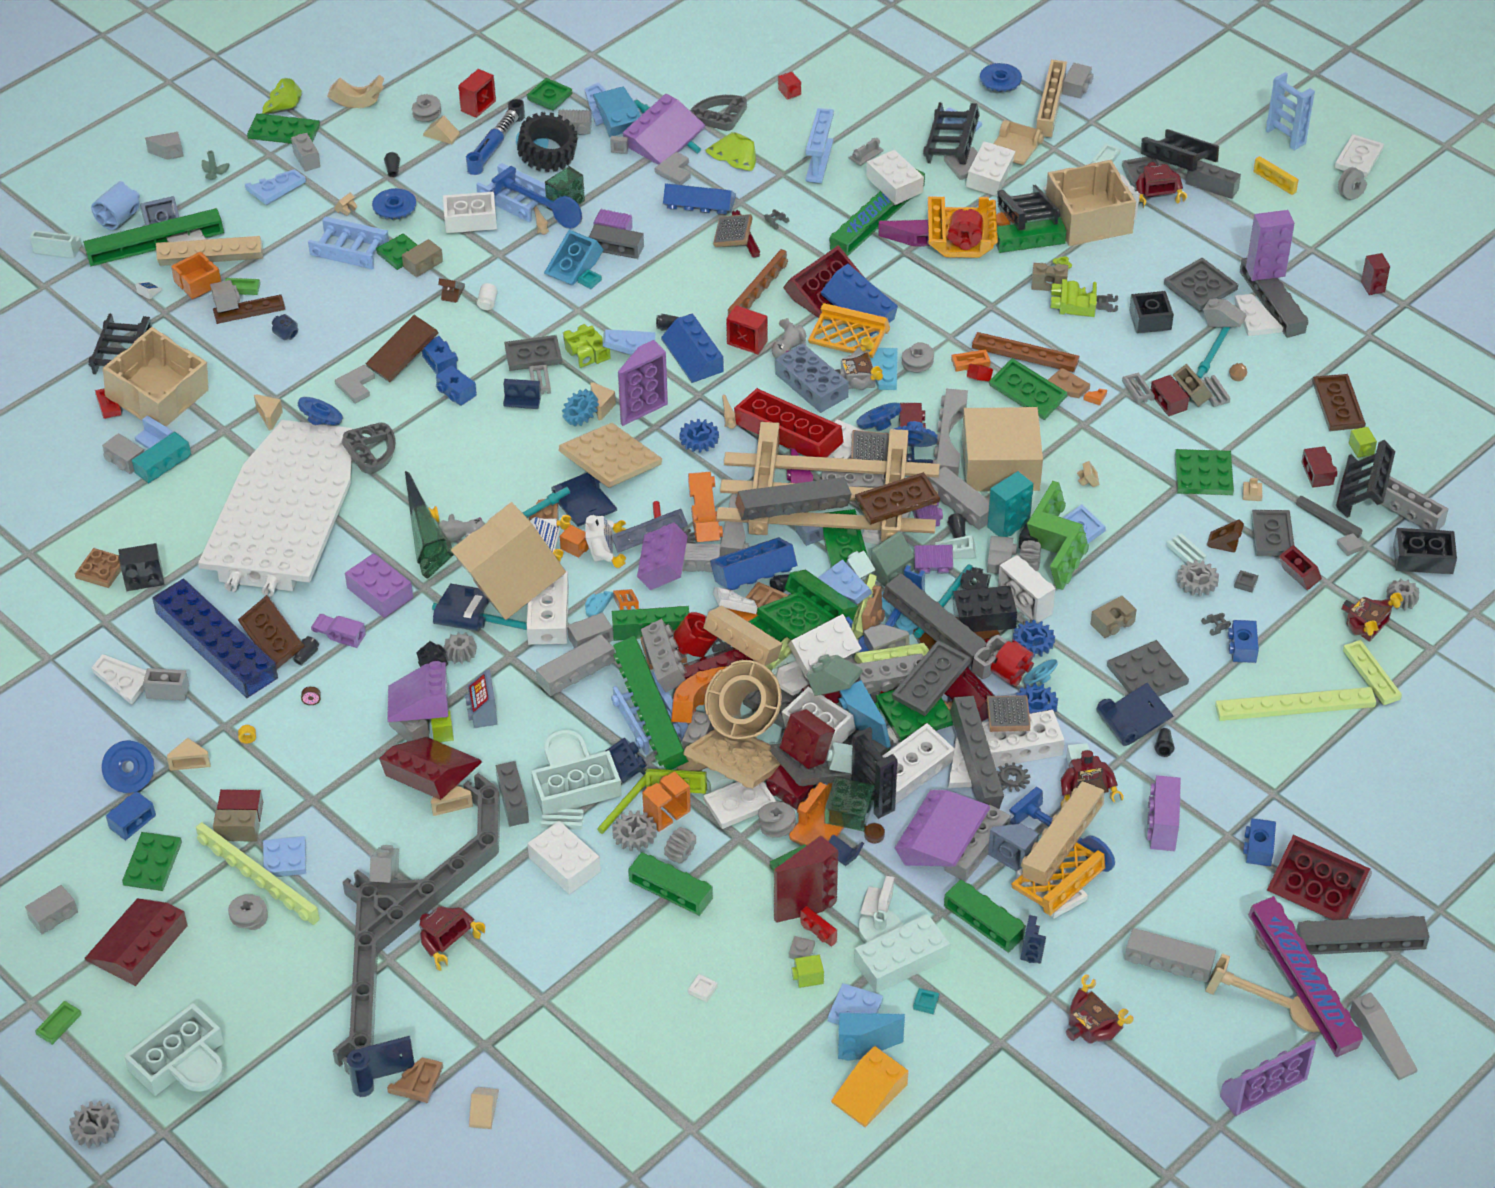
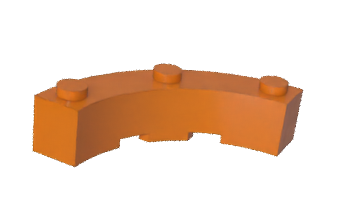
[688,472,723,542]
[671,666,727,723]

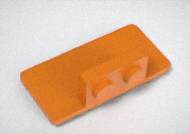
[789,782,864,846]

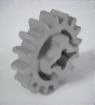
[1177,560,1219,596]
[612,810,657,852]
[69,1101,119,1148]

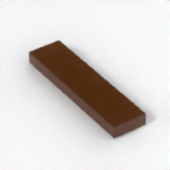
[213,294,285,324]

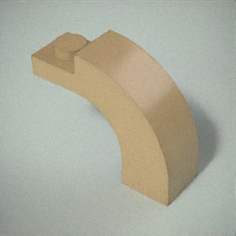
[327,75,384,108]

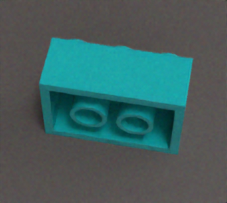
[987,471,1034,537]

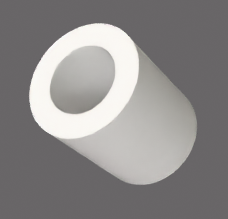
[477,283,497,310]

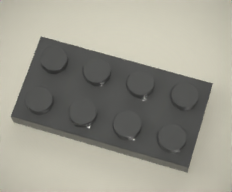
[892,640,971,716]

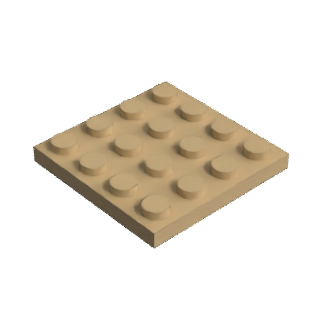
[558,423,662,488]
[684,729,780,789]

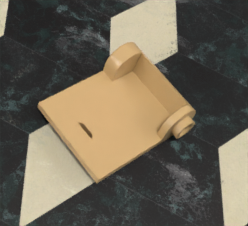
[993,120,1044,165]

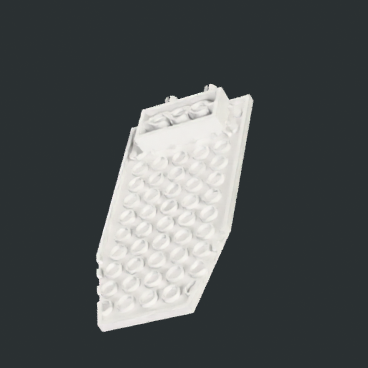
[198,420,352,597]

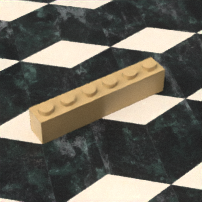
[1036,59,1067,137]
[156,236,263,266]
[1021,781,1104,886]

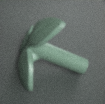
[202,150,229,179]

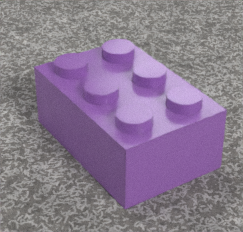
[637,522,688,590]
[345,553,413,618]
[1147,775,1181,851]

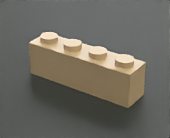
[703,606,783,666]

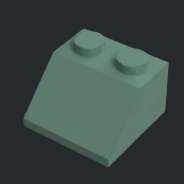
[871,531,915,587]
[806,654,863,696]

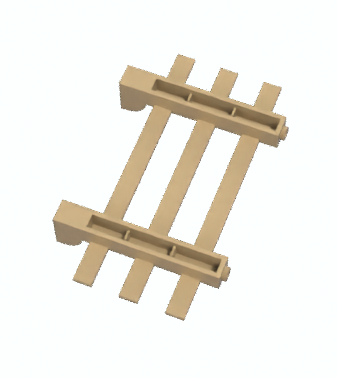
[717,422,940,542]

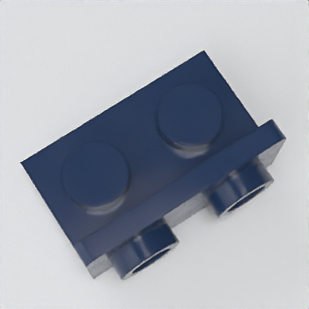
[503,379,541,409]
[605,737,647,783]
[1020,915,1046,964]

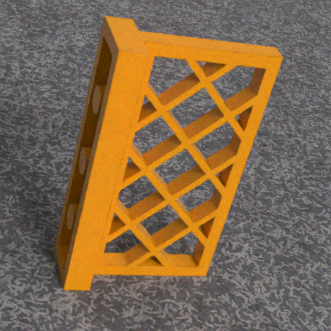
[808,303,890,358]
[1011,842,1105,916]

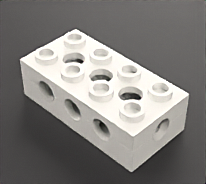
[527,571,569,645]
[982,710,1064,767]
[867,723,955,804]

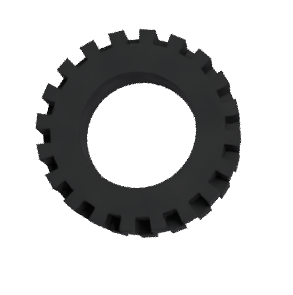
[517,112,578,172]

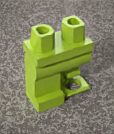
[1050,279,1097,317]
[563,324,611,368]

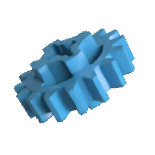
[562,389,599,427]

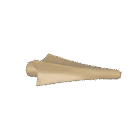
[533,206,549,235]
[722,395,737,429]

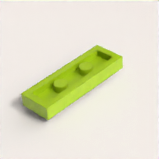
[646,769,707,794]

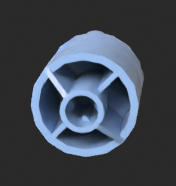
[91,181,140,230]

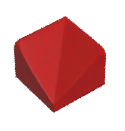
[967,363,993,382]

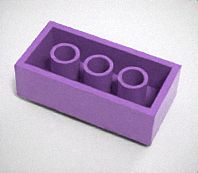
[1246,210,1295,281]

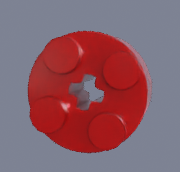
[948,209,984,250]
[673,612,718,658]
[990,639,1034,687]

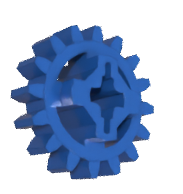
[679,419,719,453]
[1013,620,1055,657]
[1016,683,1058,714]

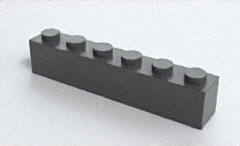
[1239,257,1309,338]
[735,477,852,520]
[882,573,987,668]
[950,696,1004,809]
[1296,916,1430,955]

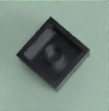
[1129,291,1174,333]
[118,543,165,592]

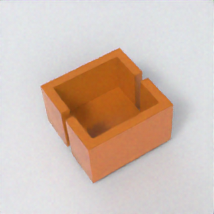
[171,251,221,299]
[642,771,691,832]

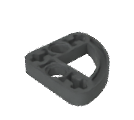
[690,95,747,131]
[341,422,396,474]

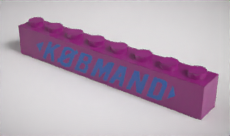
[1248,896,1363,1058]

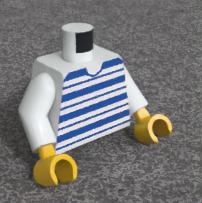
[530,515,571,562]
[586,515,626,568]

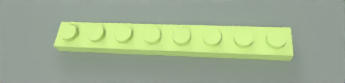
[1215,687,1376,721]
[196,822,320,925]

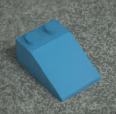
[593,86,641,137]
[544,229,604,286]
[839,680,891,748]
[838,1013,905,1061]

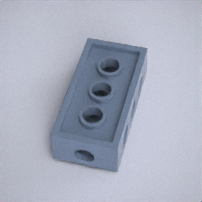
[775,344,849,413]

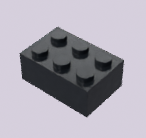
[1393,528,1457,574]
[953,586,1017,632]

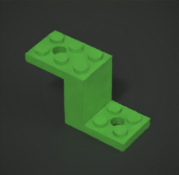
[1027,481,1089,590]

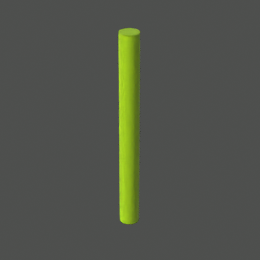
[597,774,646,834]

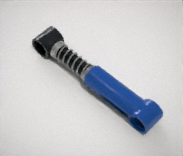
[466,99,525,175]

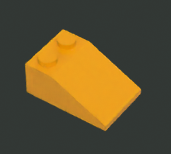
[831,1046,908,1127]

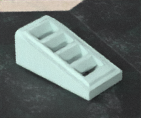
[935,535,976,558]

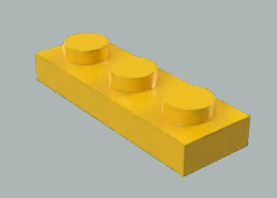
[1253,156,1299,195]

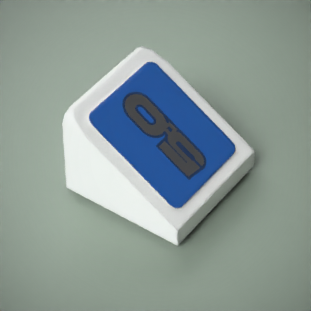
[136,282,162,299]

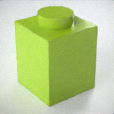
[1349,427,1377,458]
[431,710,454,742]
[791,954,824,988]

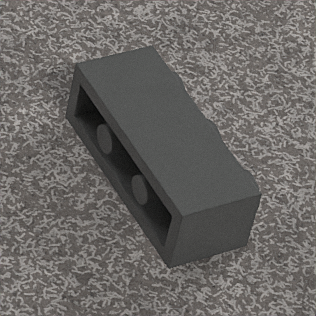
[1186,160,1241,199]
[589,224,644,259]
[495,761,529,827]

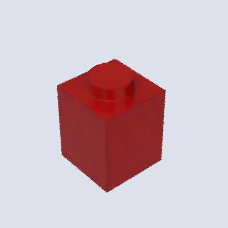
[778,71,801,100]

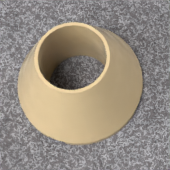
[705,660,782,740]

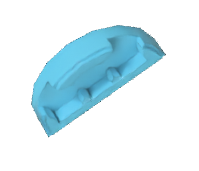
[585,591,613,618]

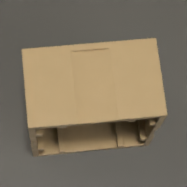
[1046,160,1136,246]
[103,327,208,427]
[962,407,1043,491]
[451,502,566,620]

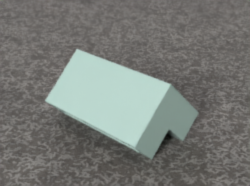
[30,230,82,258]

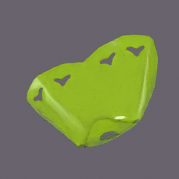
[262,78,302,114]
[705,132,756,171]

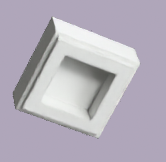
[688,974,717,1002]

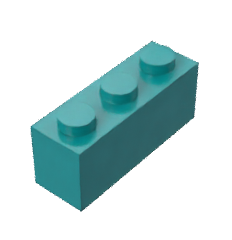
[132,432,191,484]

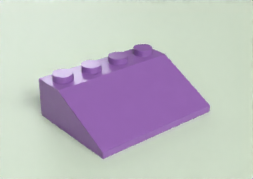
[623,93,705,165]
[618,340,668,426]
[387,661,448,722]
[895,790,990,867]
[1220,1039,1316,1116]

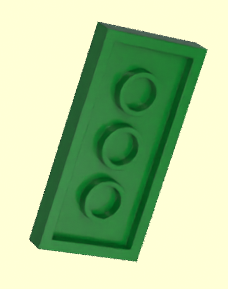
[247,113,320,144]
[989,358,1068,420]
[823,509,868,567]

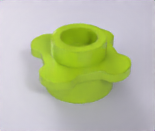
[1052,256,1072,270]

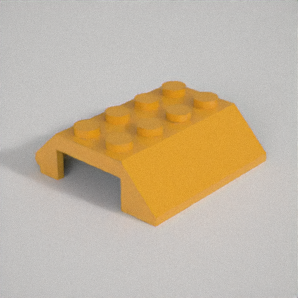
[928,196,998,258]

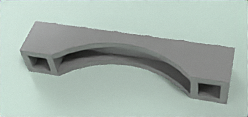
[933,388,968,476]

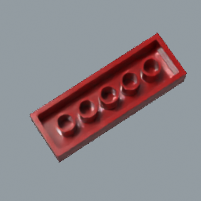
[734,388,844,458]

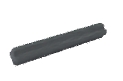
[1296,496,1363,538]

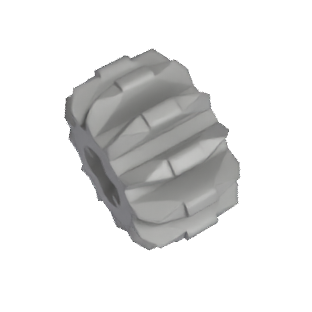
[1019,540,1041,571]
[1386,578,1420,611]
[443,632,477,664]
[664,827,696,864]

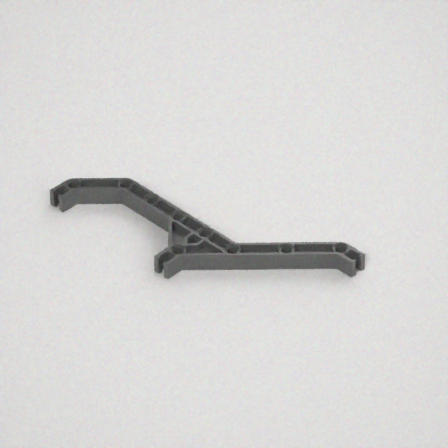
[332,773,500,1074]

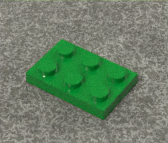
[122,832,182,891]

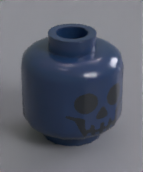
[272,314,298,340]

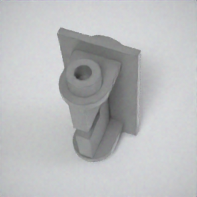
[849,138,884,166]

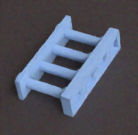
[1266,72,1315,150]
[806,108,834,183]
[476,163,555,222]
[308,216,389,269]
[611,672,688,755]

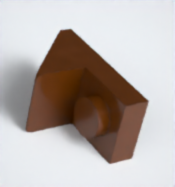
[438,278,465,303]
[1207,519,1244,552]

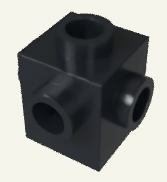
[960,567,991,590]
[416,641,448,667]

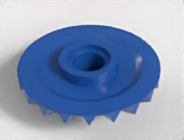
[980,63,1022,92]
[372,188,416,220]
[297,397,343,425]
[856,402,902,431]
[894,421,938,447]
[101,740,155,793]

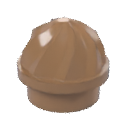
[1229,363,1247,381]

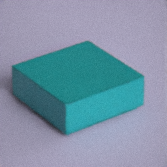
[577,269,602,289]
[913,988,940,1015]

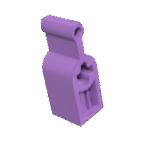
[311,614,366,648]

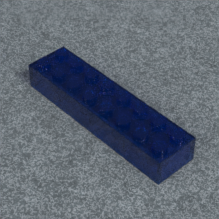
[152,578,278,699]

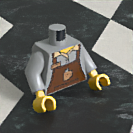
[835,336,883,390]

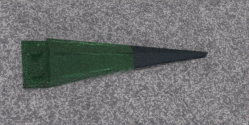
[405,471,454,579]

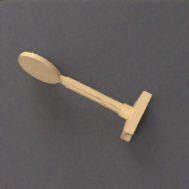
[1205,953,1320,1033]

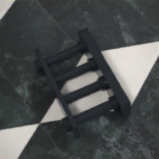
[923,102,980,165]
[1141,129,1219,172]
[997,185,1060,230]
[88,313,152,375]
[1336,440,1396,518]
[851,727,898,819]

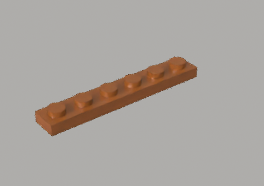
[728,249,788,315]
[972,332,1080,372]

